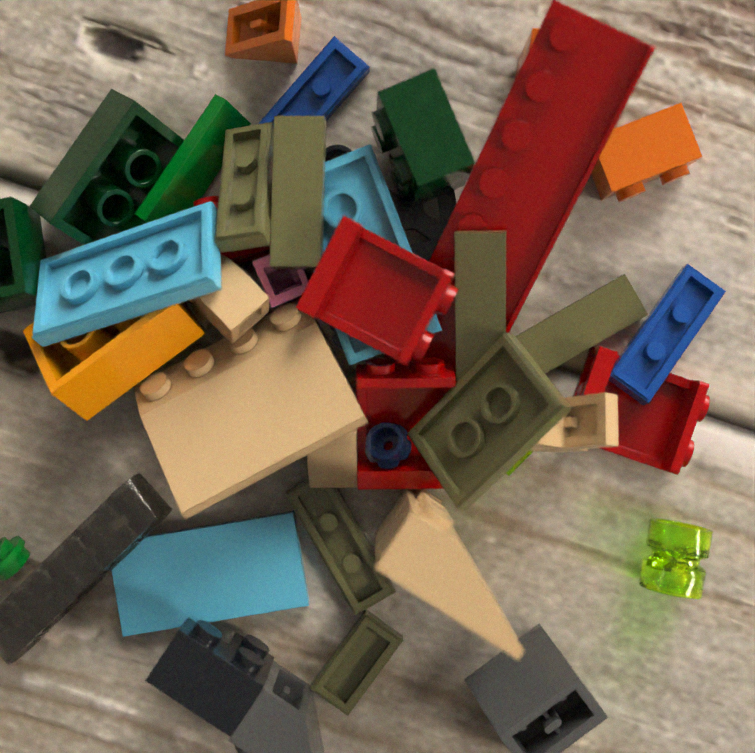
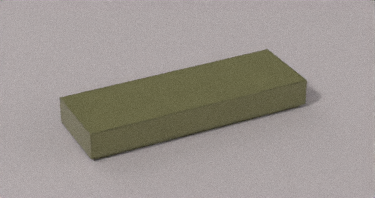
[270,116,327,270]
[215,122,274,253]
[455,230,506,380]
[515,274,648,374]
[285,479,396,615]

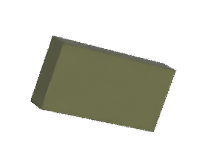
[310,609,403,716]

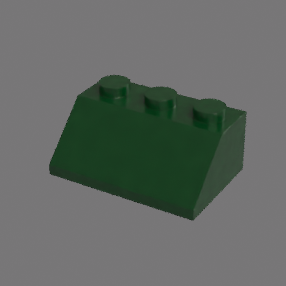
[30,89,184,245]

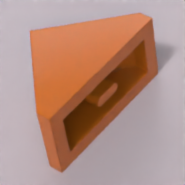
[225,0,301,64]

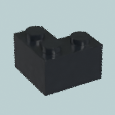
[145,618,275,737]

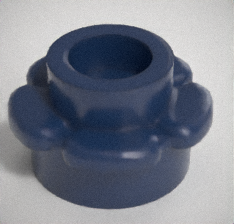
[365,422,412,469]

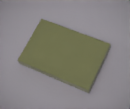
[407,332,573,510]

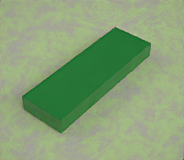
[135,94,251,223]

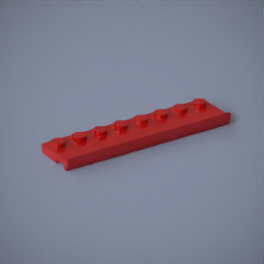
[384,0,656,383]

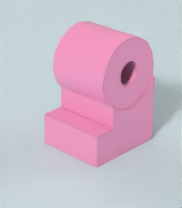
[252,254,309,307]

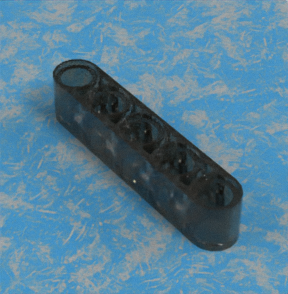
[0,473,173,665]

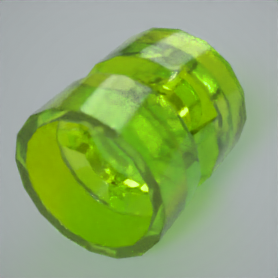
[639,518,713,599]

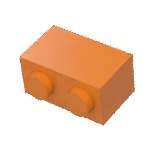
[591,103,703,202]

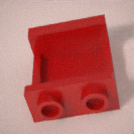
[295,215,459,366]
[573,346,710,475]
[356,357,456,490]

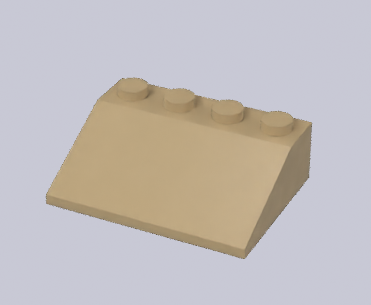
[134,297,368,519]
[375,489,524,660]

